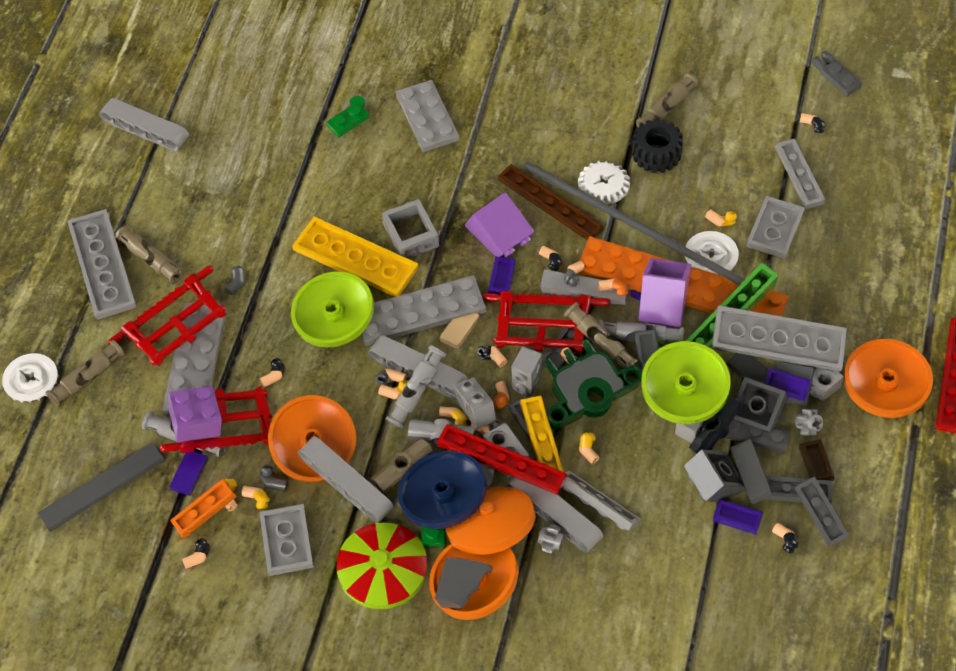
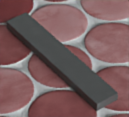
[38,443,164,532]

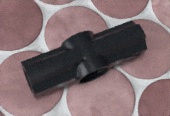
[689,395,743,454]

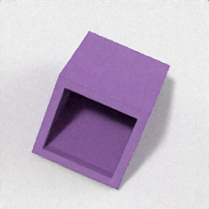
[465,192,534,258]
[638,258,692,328]

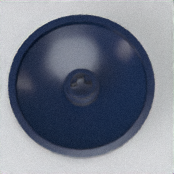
[398,451,487,529]

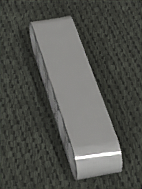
[99,98,189,151]
[368,335,468,399]
[298,436,393,523]
[507,477,604,553]

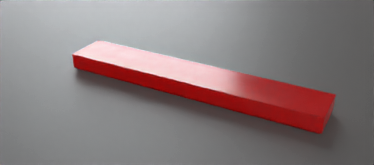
[935,317,956,434]
[437,424,567,495]

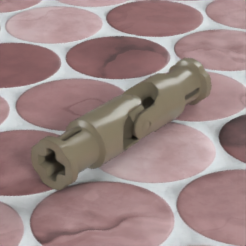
[636,73,698,128]
[115,225,184,284]
[564,302,638,369]
[45,340,124,407]

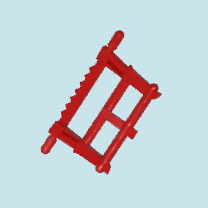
[108,265,227,367]
[482,291,611,352]
[160,386,273,453]

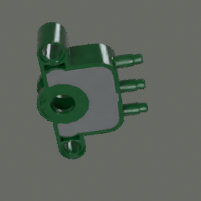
[545,339,642,430]

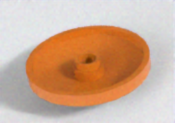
[844,339,933,418]
[268,395,356,483]
[446,486,535,555]
[429,544,519,620]

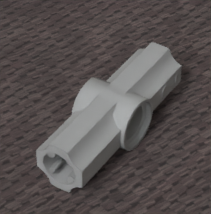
[408,419,476,447]

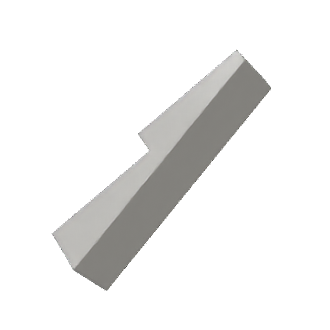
[540,269,629,305]

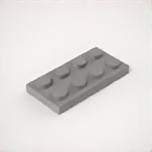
[396,80,459,152]

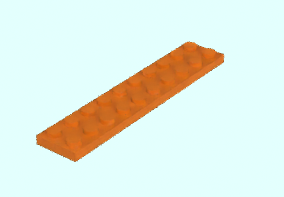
[578,236,789,316]

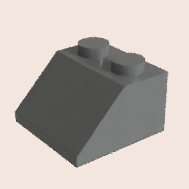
[733,377,788,433]
[684,449,746,502]

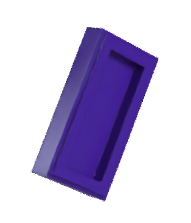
[488,256,516,295]
[764,368,812,402]
[169,452,208,496]
[713,499,763,535]

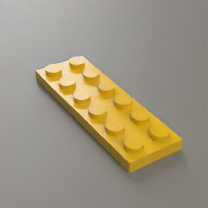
[292,217,419,297]

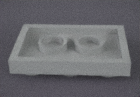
[746,196,805,259]
[259,504,314,576]

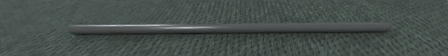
[524,162,745,285]

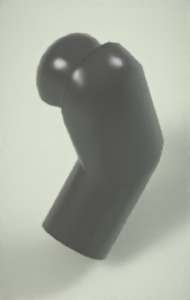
[225,266,246,295]
[260,465,288,491]

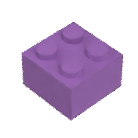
[168,386,222,442]

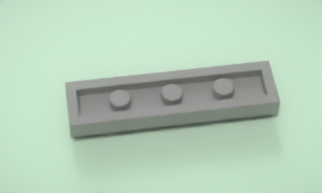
[775,139,825,210]
[562,470,641,531]

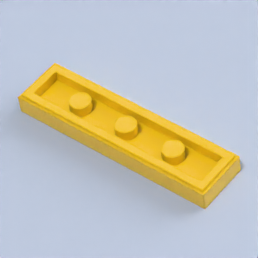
[520,395,564,472]

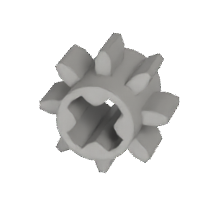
[795,409,823,435]
[538,524,565,554]

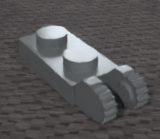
[812,51,862,97]

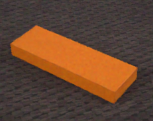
[170,478,237,539]

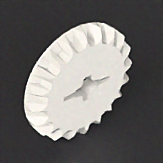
[578,160,630,204]
[685,231,739,275]
[2,353,58,403]

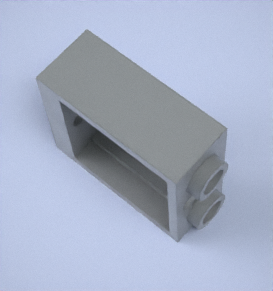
[382,199,439,259]

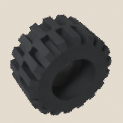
[632,119,683,173]

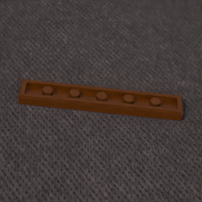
[498,164,604,241]

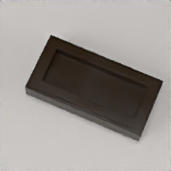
[799,439,835,481]

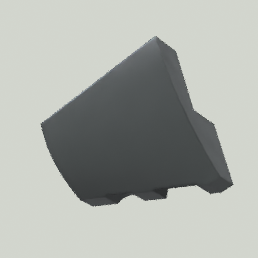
[435,558,493,608]

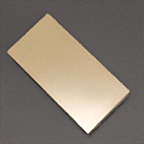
[440,313,480,349]

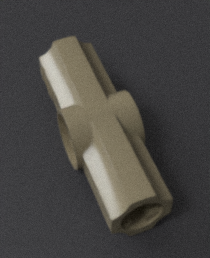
[370,438,433,494]

